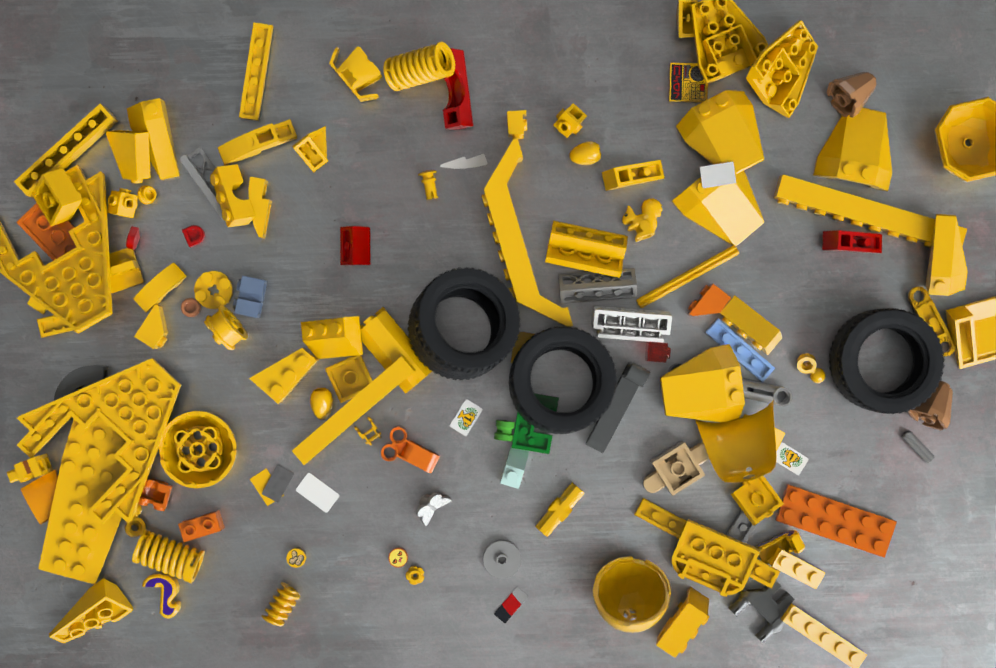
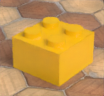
[32,168,82,226]

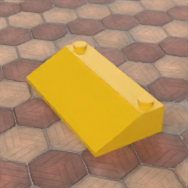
[946,296,996,369]

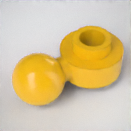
[797,353,826,383]
[125,504,146,538]

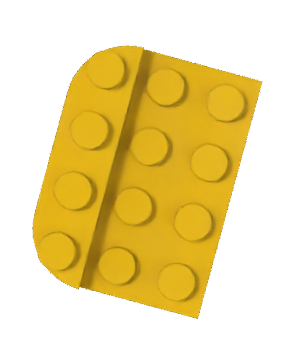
[672,519,760,597]

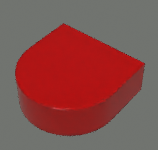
[182,225,205,248]
[126,226,140,250]

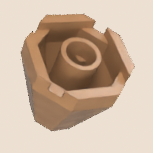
[826,72,877,118]
[908,381,953,431]

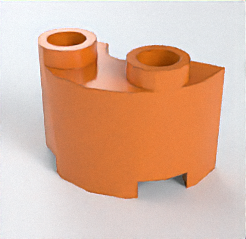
[138,478,173,511]

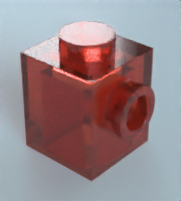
[645,342,671,363]

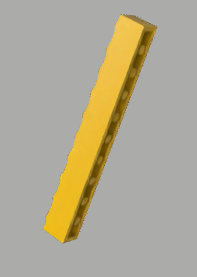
[773,174,967,248]

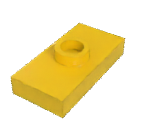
[37,315,74,338]

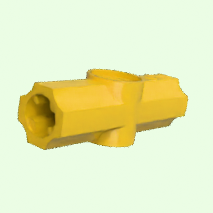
[535,482,584,537]

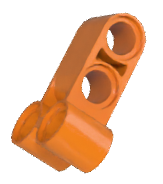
[381,426,440,473]

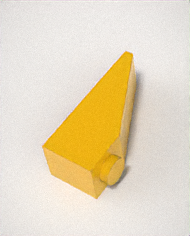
[602,160,665,191]

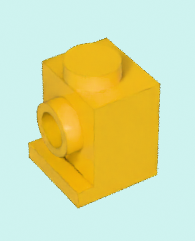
[507,110,527,139]

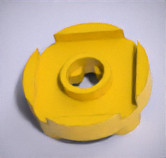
[194,271,234,309]

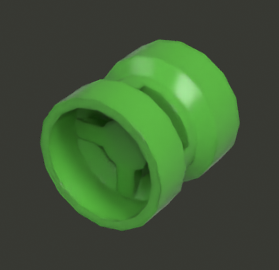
[494,420,515,441]

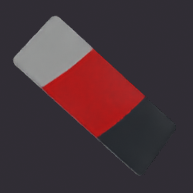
[494,587,528,623]

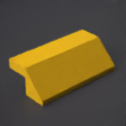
[545,221,628,278]

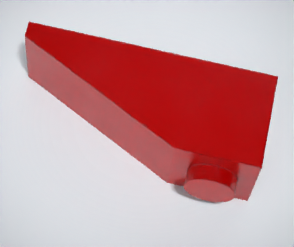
[822,230,882,253]

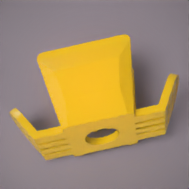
[329,47,382,102]

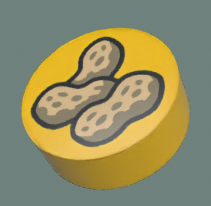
[286,548,306,568]

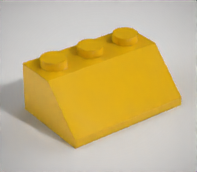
[301,316,363,359]

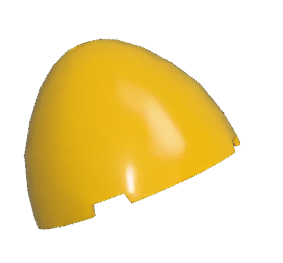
[592,556,671,633]

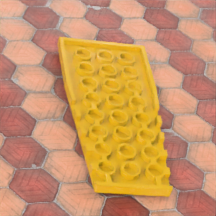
[39,416,127,584]

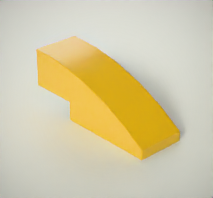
[248,177,272,239]

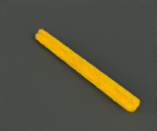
[636,245,739,308]

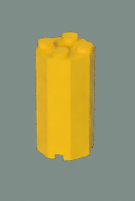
[360,307,432,394]

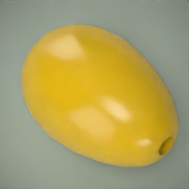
[569,141,601,165]
[310,388,333,420]

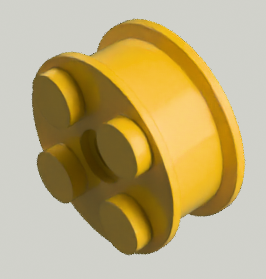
[204,305,248,350]

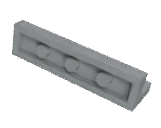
[179,147,236,222]
[558,268,637,304]

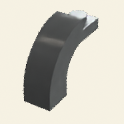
[54,365,109,421]

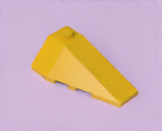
[126,98,180,180]
[925,214,968,296]
[49,578,133,643]

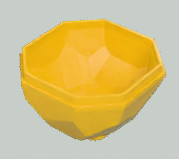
[934,97,996,182]

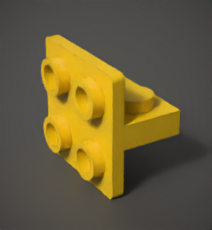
[109,248,144,294]

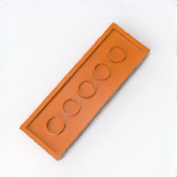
[775,484,897,558]

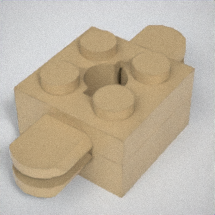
[643,441,709,496]

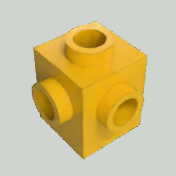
[553,103,587,138]
[107,188,138,218]

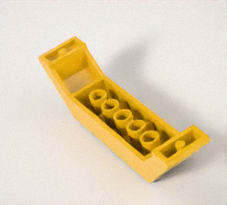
[481,138,573,327]

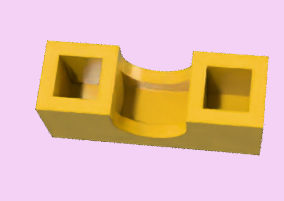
[210,164,255,227]

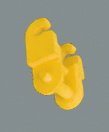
[354,416,381,446]

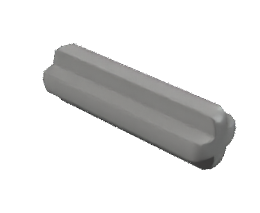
[902,431,934,463]

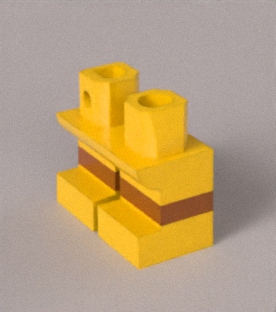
[7,453,53,483]

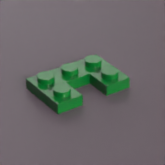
[511,393,559,454]

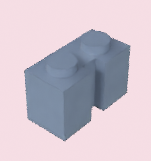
[233,276,268,318]

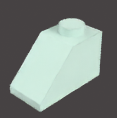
[500,445,529,489]

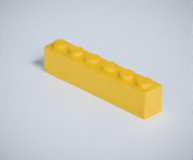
[14,104,118,198]

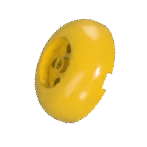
[158,411,237,488]

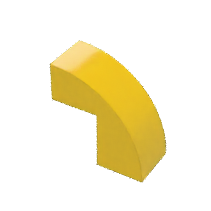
[133,262,187,313]

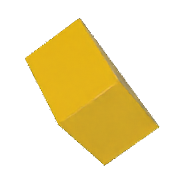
[676,0,698,38]

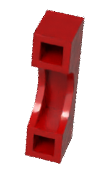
[442,48,474,130]

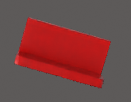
[340,226,370,265]

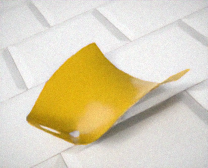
[695,400,777,483]

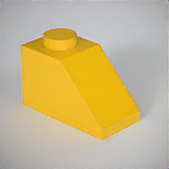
[134,304,168,349]

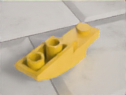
[217,119,297,166]

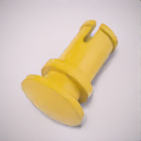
[418,170,438,200]

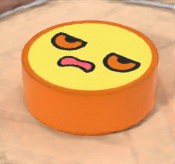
[389,547,408,568]

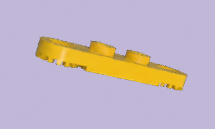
[908,287,956,356]

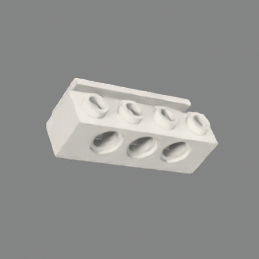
[592,305,672,343]

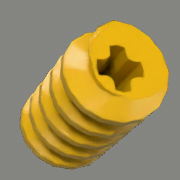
[261,582,300,626]

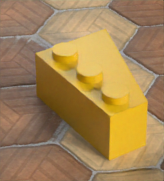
[720,296,782,355]
[249,347,319,404]
[656,586,709,658]

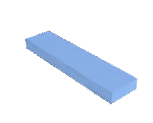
[705,318,775,382]

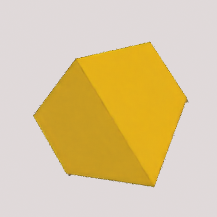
[292,126,328,173]

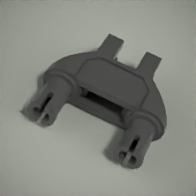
[728,580,795,644]

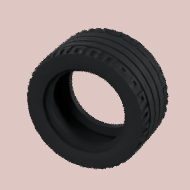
[407,267,521,380]
[829,308,945,414]
[508,326,617,434]

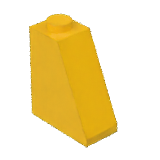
[106,130,151,183]

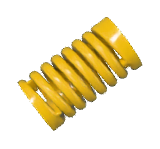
[383,42,455,91]
[132,529,205,584]

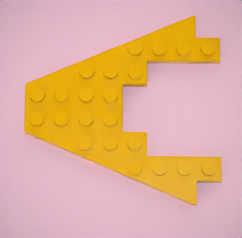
[0,165,112,334]
[17,358,181,525]

